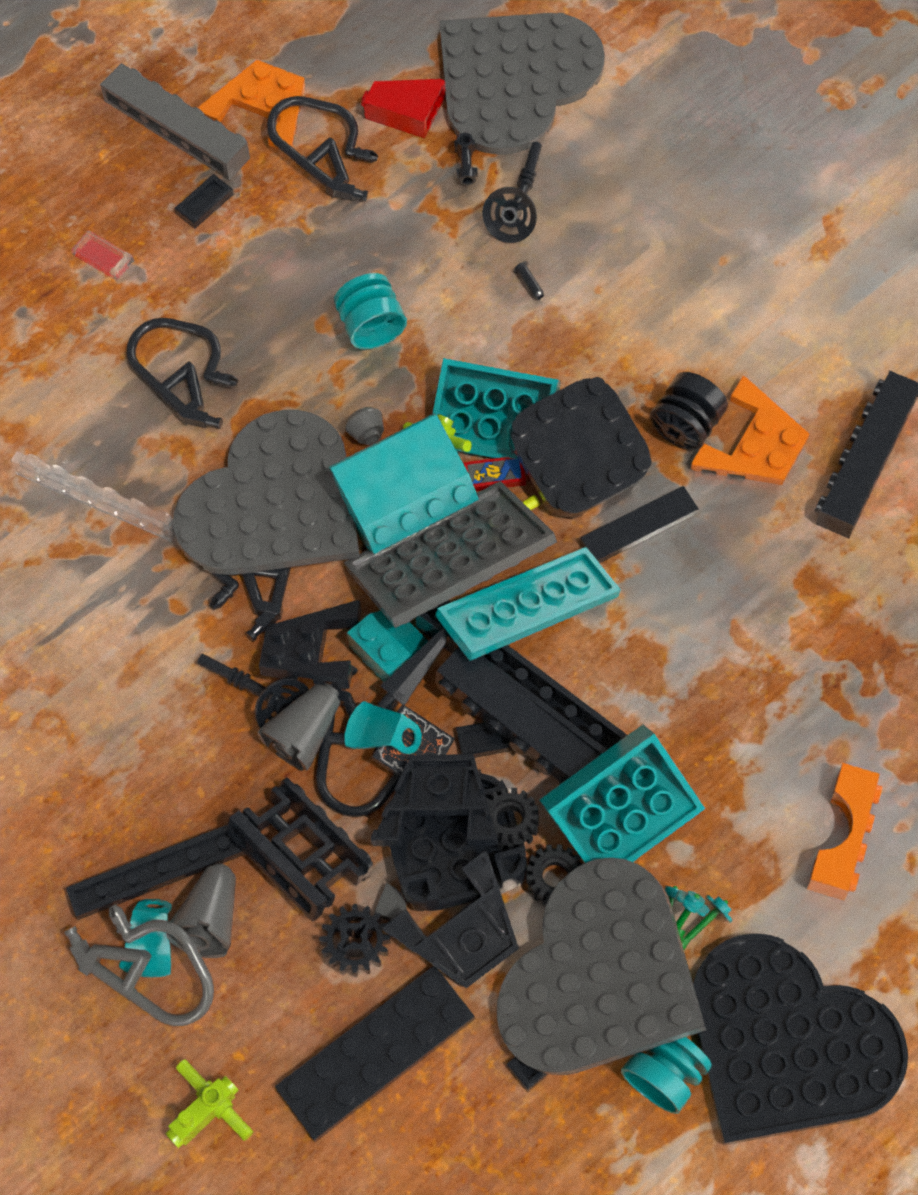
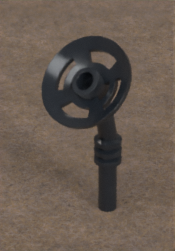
[482,142,542,243]
[197,654,309,728]

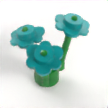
[665,885,732,950]

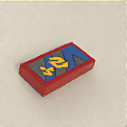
[463,457,526,492]

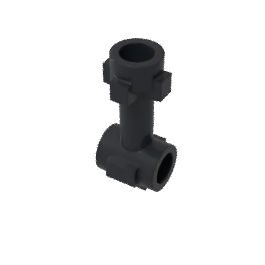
[454,132,478,185]

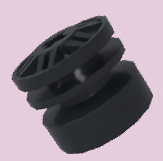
[649,372,728,450]

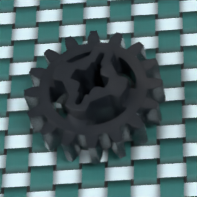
[319,904,391,977]

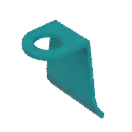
[345,701,422,754]
[119,899,172,977]

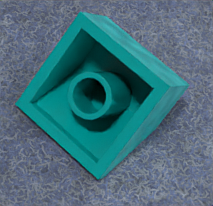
[347,611,428,682]

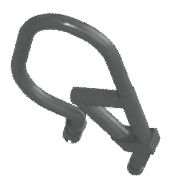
[64,904,214,1026]

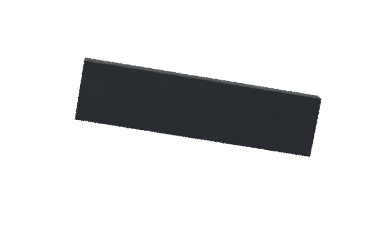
[580,486,699,563]

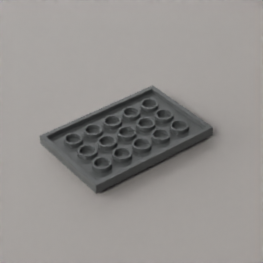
[344,481,557,628]

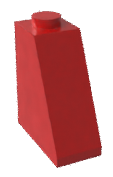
[361,79,446,139]

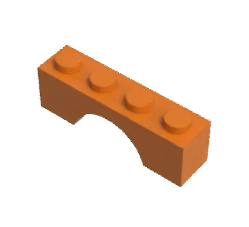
[807,763,883,901]

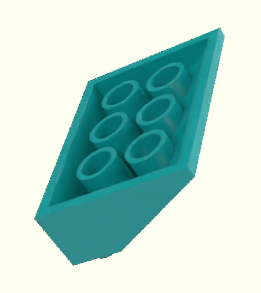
[432,358,561,459]
[329,413,479,554]
[539,724,705,863]

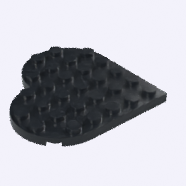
[693,934,908,1146]

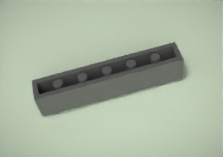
[100,63,250,180]

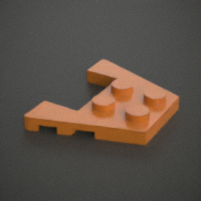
[198,60,305,149]
[691,376,810,485]

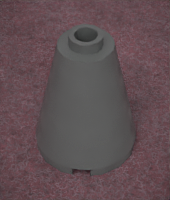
[257,683,341,771]
[166,864,236,958]

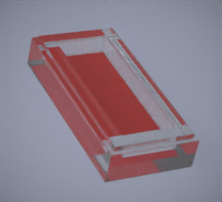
[71,230,134,281]

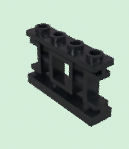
[226,777,373,922]

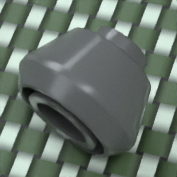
[345,407,384,445]

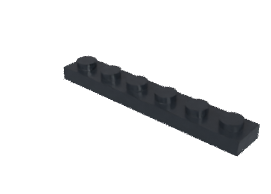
[66,825,246,920]

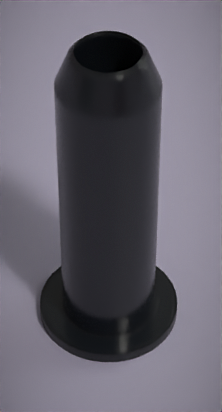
[513,261,544,300]

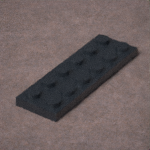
[275,966,475,1142]

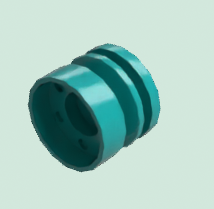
[334,273,407,350]
[621,1037,712,1114]

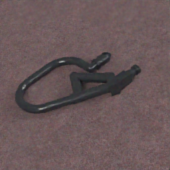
[266,96,378,201]
[126,318,238,429]
[209,567,291,642]
[315,665,399,817]

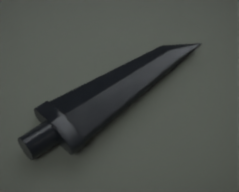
[377,627,448,710]

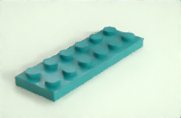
[435,547,621,661]

